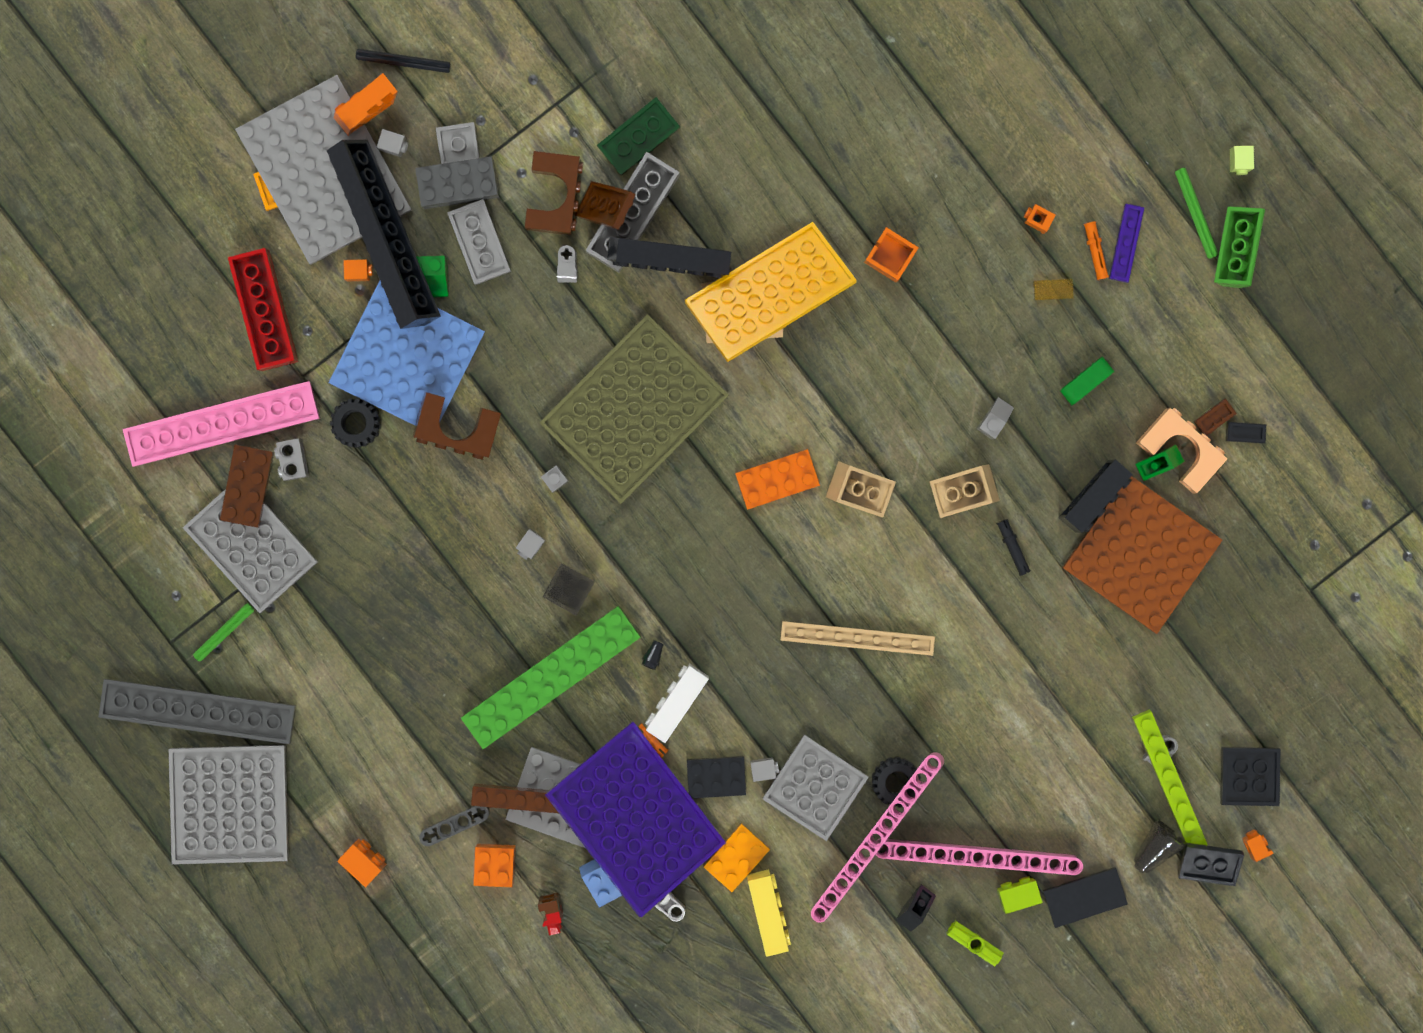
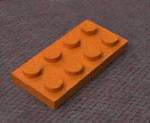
[735,449,820,510]

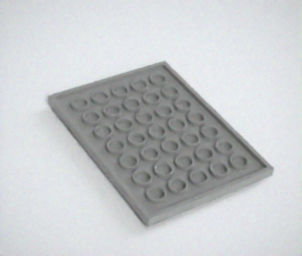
[235,75,412,265]

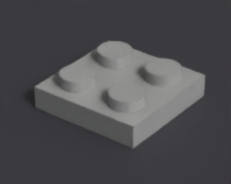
[436,122,480,164]

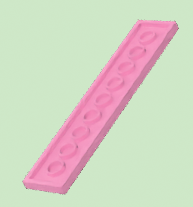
[123,381,320,467]

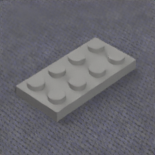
[447,199,511,285]

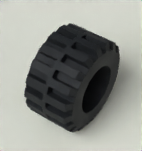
[330,399,381,448]
[872,757,921,808]

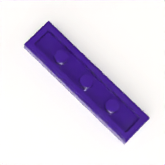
[1109,204,1145,283]

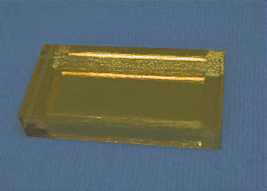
[1033,279,1073,301]

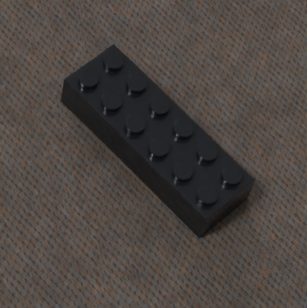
[607,237,732,278]

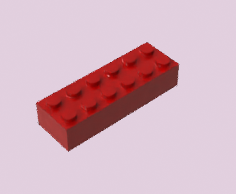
[227,248,299,371]

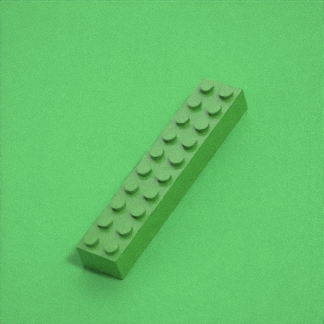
[461,605,641,749]

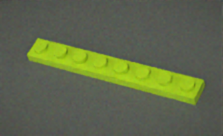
[1132,709,1208,846]

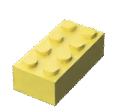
[747,869,791,957]

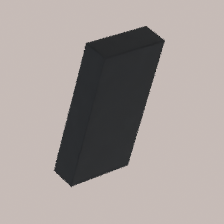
[1226,422,1267,444]

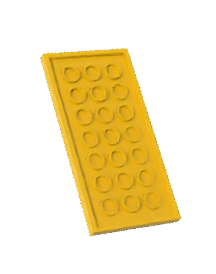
[685,222,856,362]

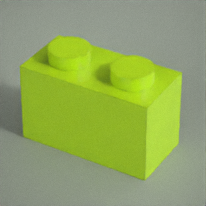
[997,876,1043,914]

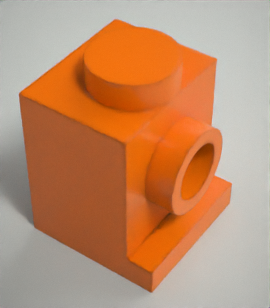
[1024,204,1056,234]
[1242,830,1274,862]

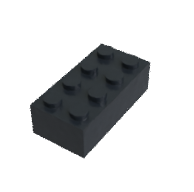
[1058,459,1133,533]

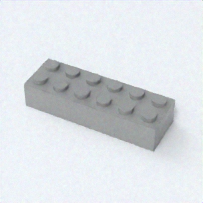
[586,152,680,273]

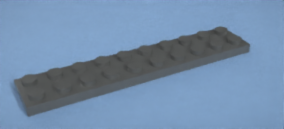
[98,679,296,744]

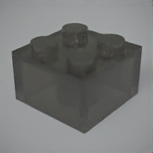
[543,563,596,615]

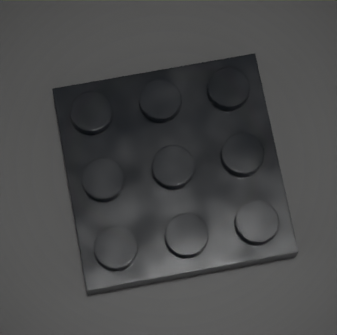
[1220,747,1281,806]

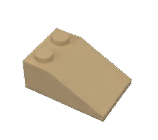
[826,461,896,518]
[930,464,1000,518]

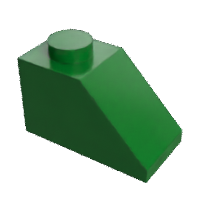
[1135,445,1185,481]

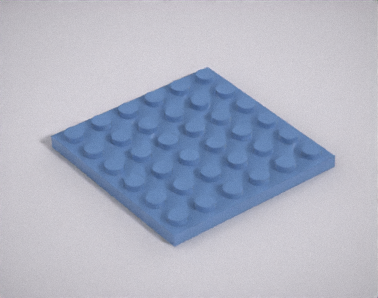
[329,281,485,425]

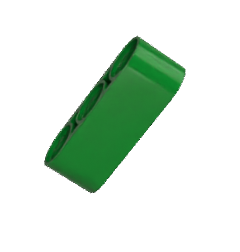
[1060,356,1114,406]

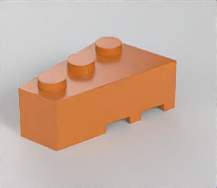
[333,73,398,136]

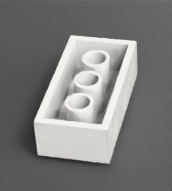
[645,663,709,743]

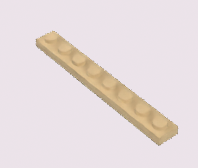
[780,621,935,656]

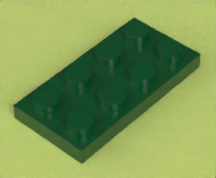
[597,97,680,176]

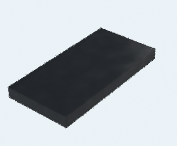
[1043,867,1128,928]

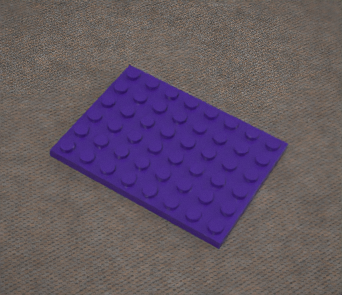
[545,722,726,917]

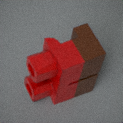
[538,893,563,935]

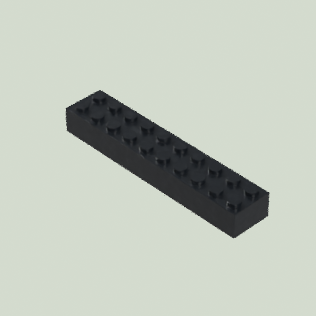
[327,140,441,329]

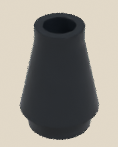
[641,640,664,670]

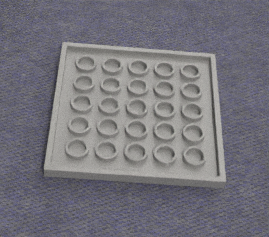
[169,745,289,864]

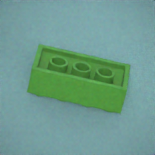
[1214,207,1265,288]

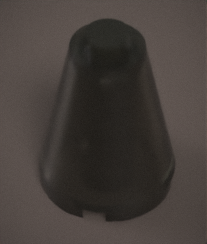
[1133,820,1186,873]

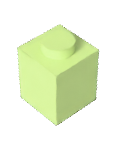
[1230,146,1254,175]

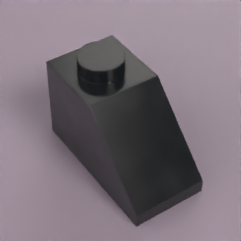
[896,884,936,932]

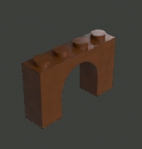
[525,151,584,236]
[413,392,501,460]

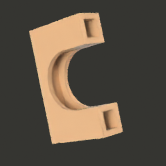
[1136,408,1227,493]

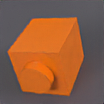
[344,260,373,282]

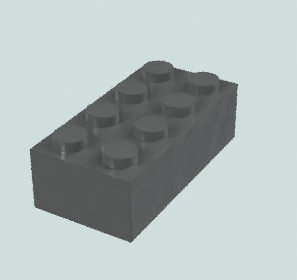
[415,156,500,209]

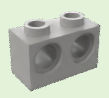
[274,438,309,481]

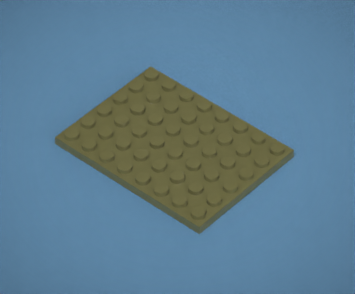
[540,314,729,504]

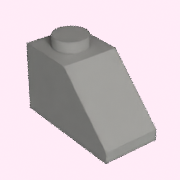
[977,397,1014,440]

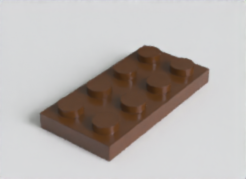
[575,181,636,230]
[220,445,274,528]

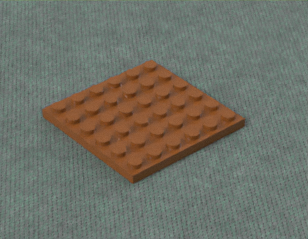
[1062,476,1223,634]

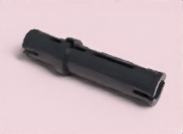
[996,519,1031,576]

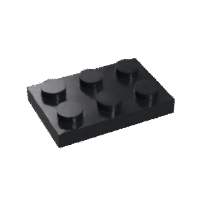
[687,756,746,798]
[1178,843,1244,886]

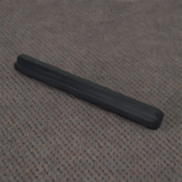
[356,49,451,73]

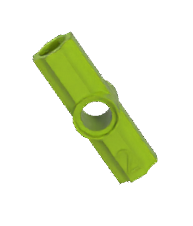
[946,920,1004,967]

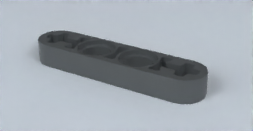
[419,806,490,846]

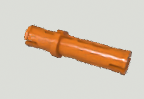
[1084,221,1109,280]

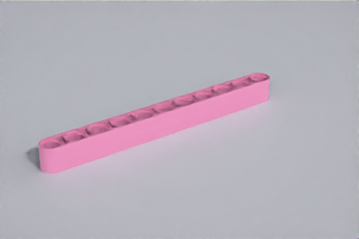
[811,752,944,923]
[876,839,1083,875]

